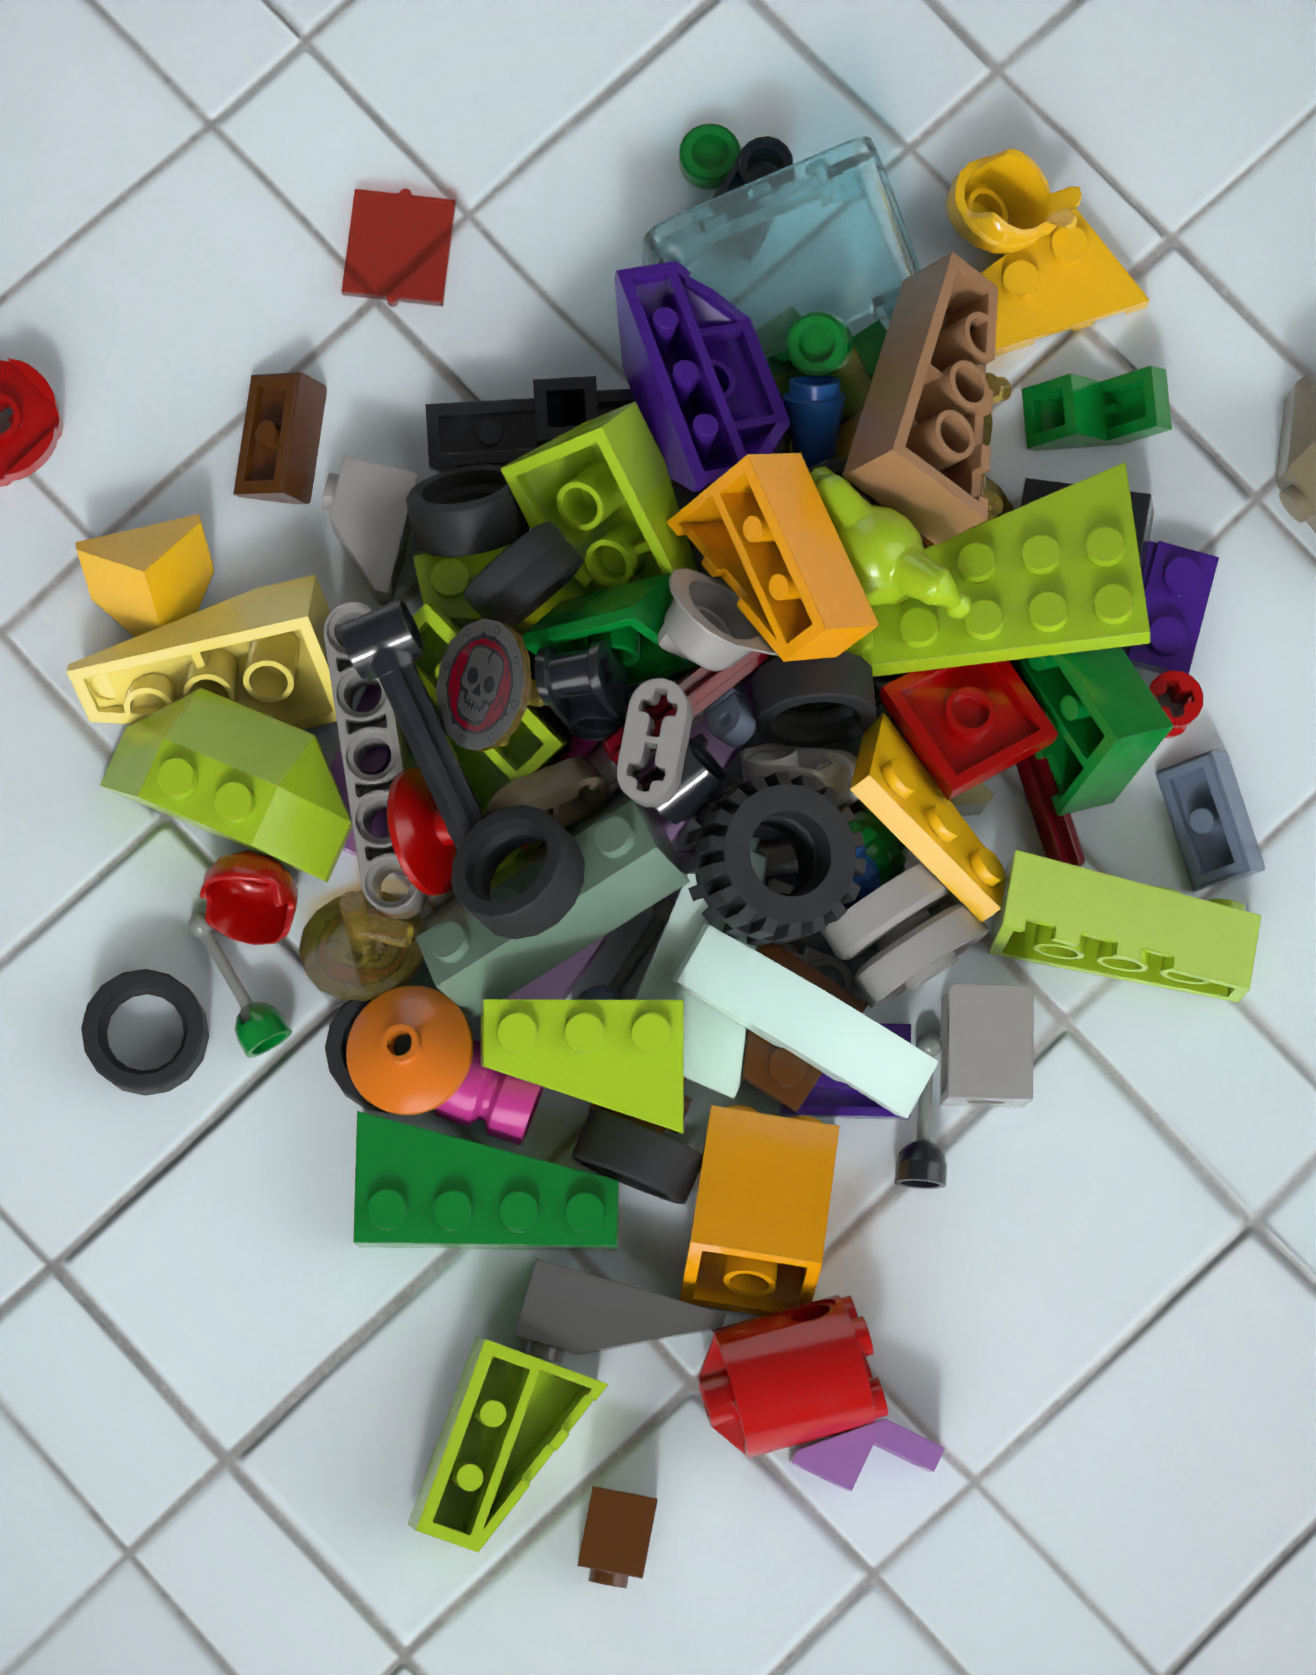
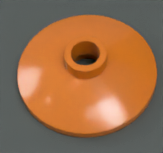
[346,986,474,1115]

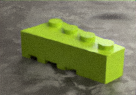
[988,850,1261,1003]

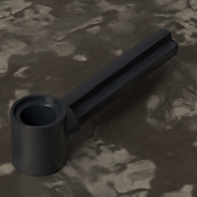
[339,598,484,850]

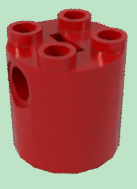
[697,1295,888,1459]

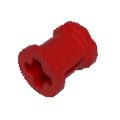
[1149,670,1204,739]

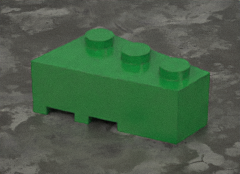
[1009,647,1174,816]

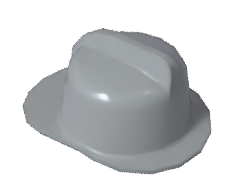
[657,568,778,672]

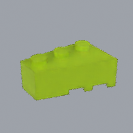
[481,999,684,1133]

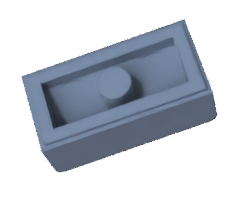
[1155,750,1265,891]

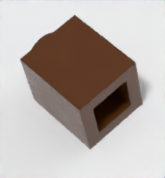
[577,1486,658,1588]

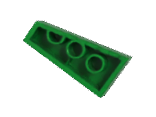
[353,1111,618,1251]

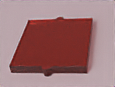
[341,188,456,307]

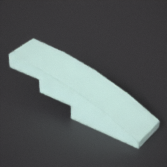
[672,924,939,1118]

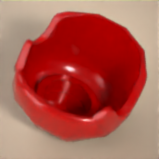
[199,850,298,945]

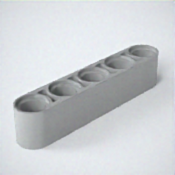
[324,602,428,919]

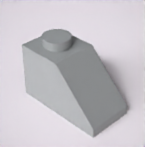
[322,456,420,606]

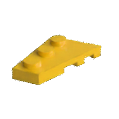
[980,208,1150,356]
[850,713,1006,923]

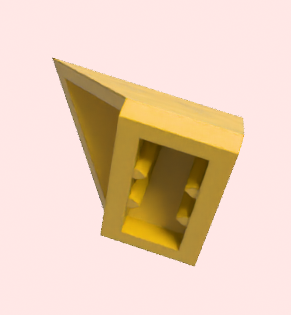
[75,514,214,637]

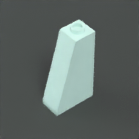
[635,835,769,1098]

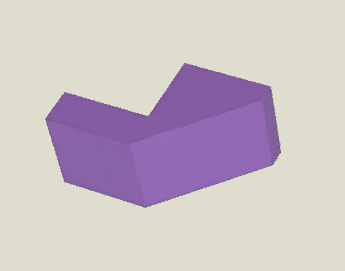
[789,1419,945,1491]

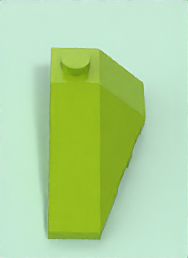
[501,402,698,678]

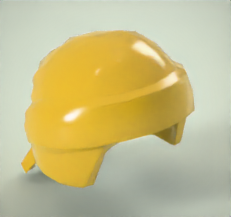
[946,148,1082,254]

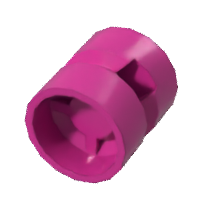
[435,1040,544,1147]

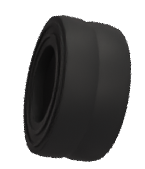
[463,521,584,630]

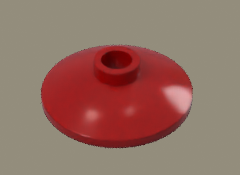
[387,767,457,896]

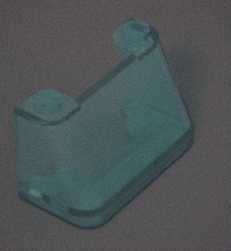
[642,136,922,359]

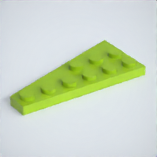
[761,462,1150,677]

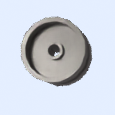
[821,862,989,1008]

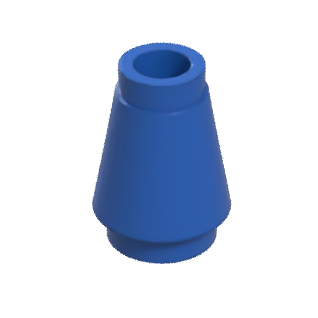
[783,375,846,468]

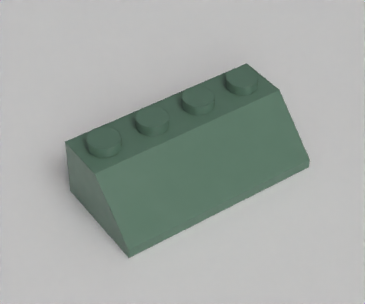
[416,792,690,1018]

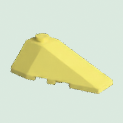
[67,574,337,730]

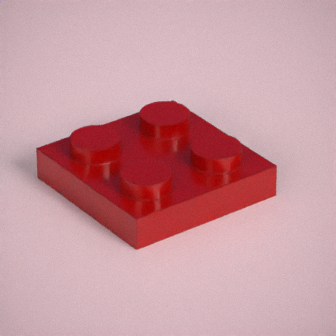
[878,661,1059,801]

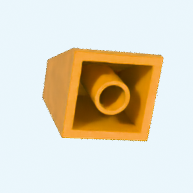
[679,1105,840,1316]

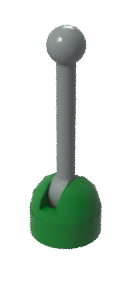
[188,913,292,1058]

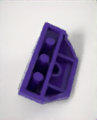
[614,261,791,492]

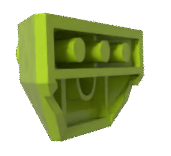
[100,688,353,883]

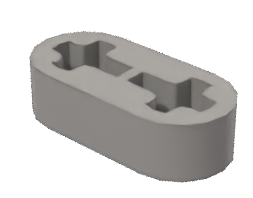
[617,678,693,807]

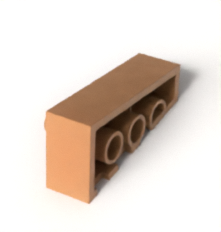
[842,252,998,545]

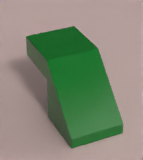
[1021,365,1172,451]

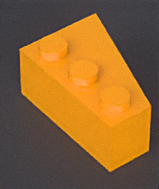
[666,453,879,662]

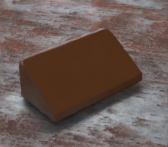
[233,372,327,504]

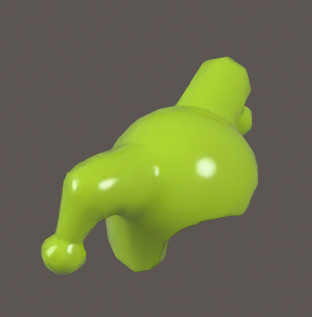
[811,466,972,619]

